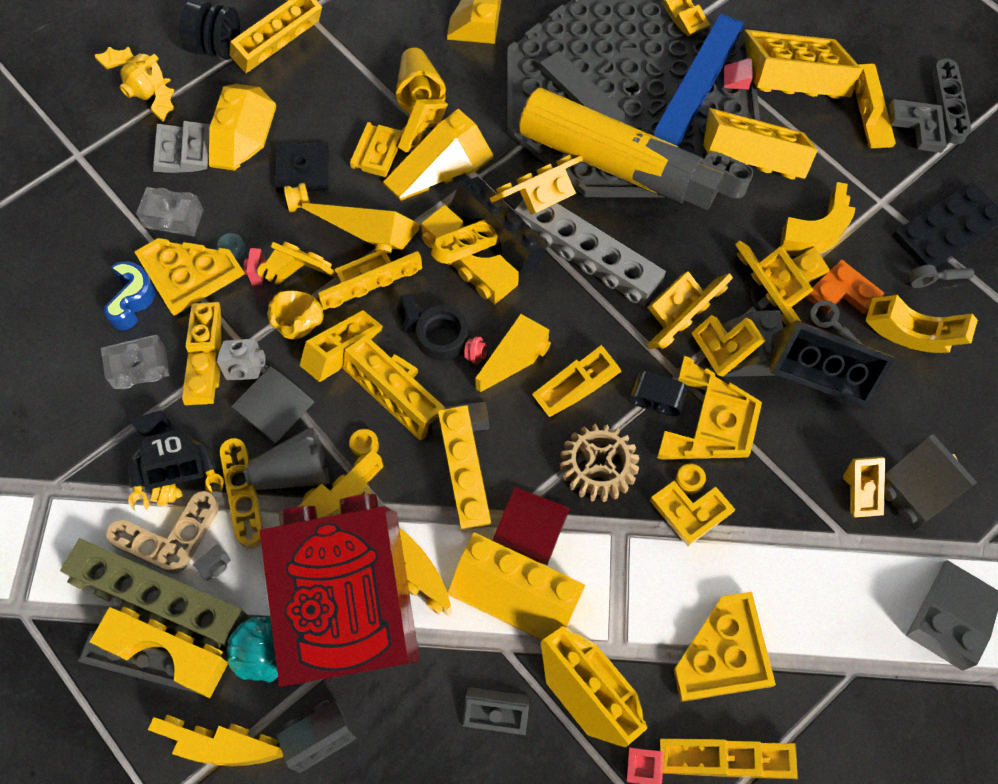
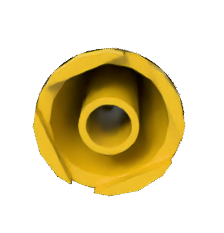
[396,48,446,113]

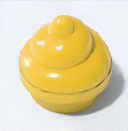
[150,484,182,506]

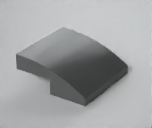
[231,366,314,445]

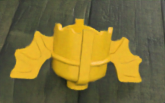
[95,47,174,122]

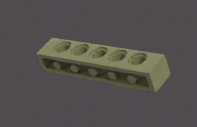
[60,538,248,649]

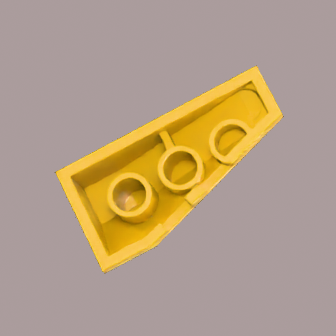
[447,0,501,44]
[383,109,493,201]
[302,203,420,253]

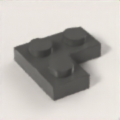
[889,99,947,153]

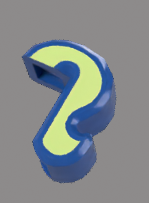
[104,261,156,331]

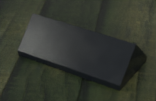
[769,320,895,407]

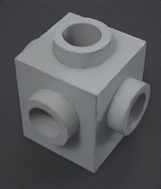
[217,339,265,380]

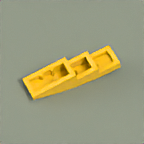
[660,739,798,779]

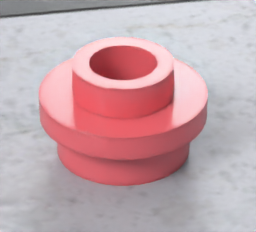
[464,337,487,365]

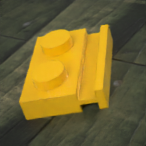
[350,122,401,177]

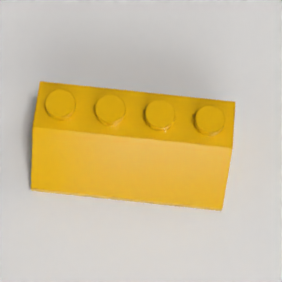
[703,108,818,179]
[448,532,586,641]

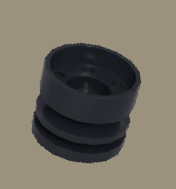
[179,0,240,60]

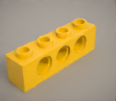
[229,0,322,73]

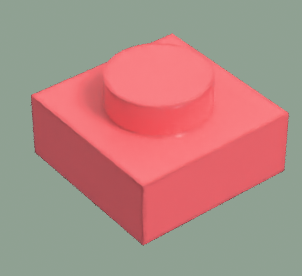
[244,248,266,286]
[627,748,664,784]

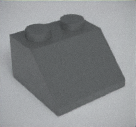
[722,310,783,377]
[277,700,357,773]

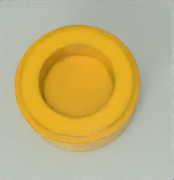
[349,429,379,458]
[675,464,706,495]

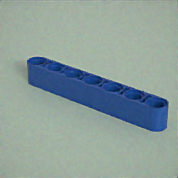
[653,13,744,147]

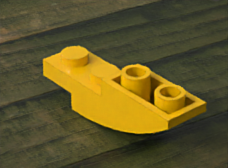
[182,302,222,405]
[278,449,384,526]
[399,527,452,616]
[148,715,283,766]

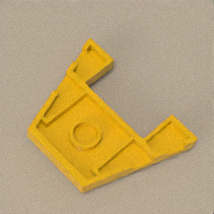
[657,356,762,459]

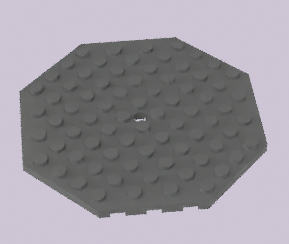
[507,0,760,198]

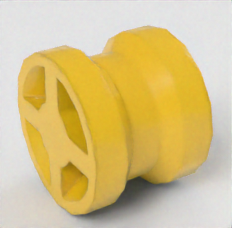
[284,183,310,213]

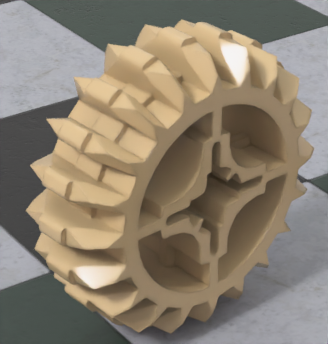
[560,423,639,502]

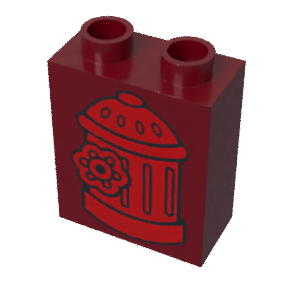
[259,494,420,687]

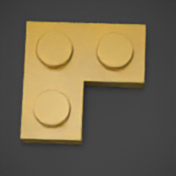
[398,99,448,152]
[691,315,765,377]
[650,481,735,547]

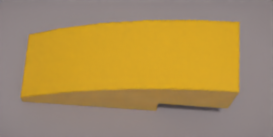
[532,345,621,417]

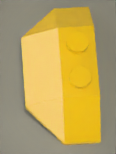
[209,84,276,171]
[541,626,647,748]

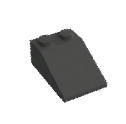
[884,434,977,530]
[906,560,998,671]

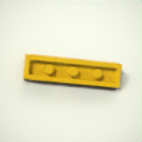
[343,335,445,441]

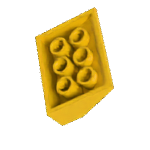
[743,30,862,99]

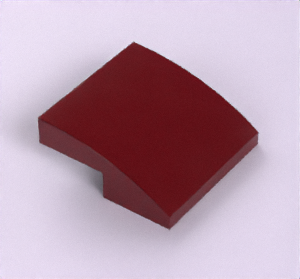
[492,487,570,566]

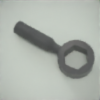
[908,265,974,288]
[811,300,864,345]

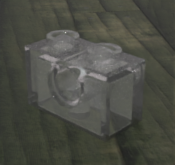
[136,187,204,236]
[101,334,170,389]

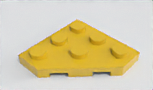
[135,238,245,316]
[674,592,776,702]

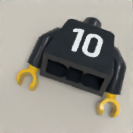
[128,428,224,511]

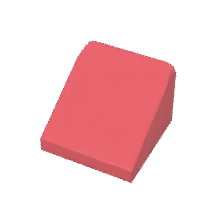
[723,58,753,89]

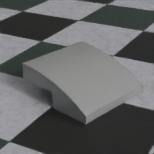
[153,121,210,173]

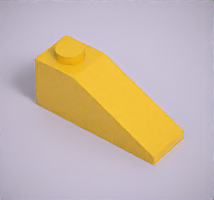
[299,310,383,382]
[475,314,551,392]

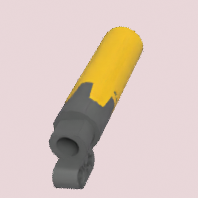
[519,88,753,210]

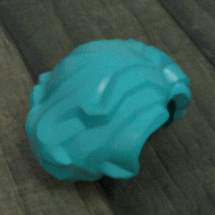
[226,617,278,683]

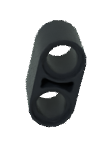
[629,371,688,417]

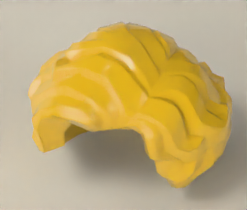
[267,291,324,339]

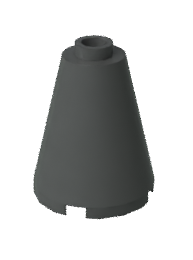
[244,427,330,490]

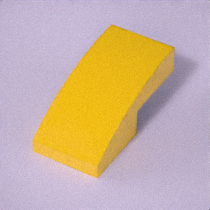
[662,0,710,36]

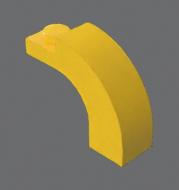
[780,182,855,257]
[865,295,978,353]

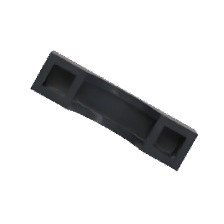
[450,176,548,275]

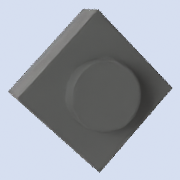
[193,544,231,581]

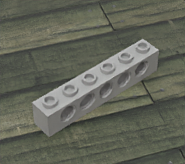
[514,199,666,307]

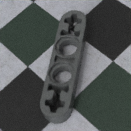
[932,58,971,144]

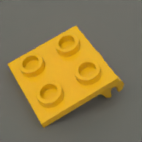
[257,242,337,285]

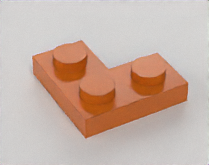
[805,260,884,315]

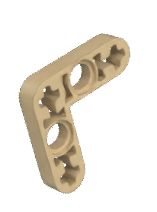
[106,491,219,574]

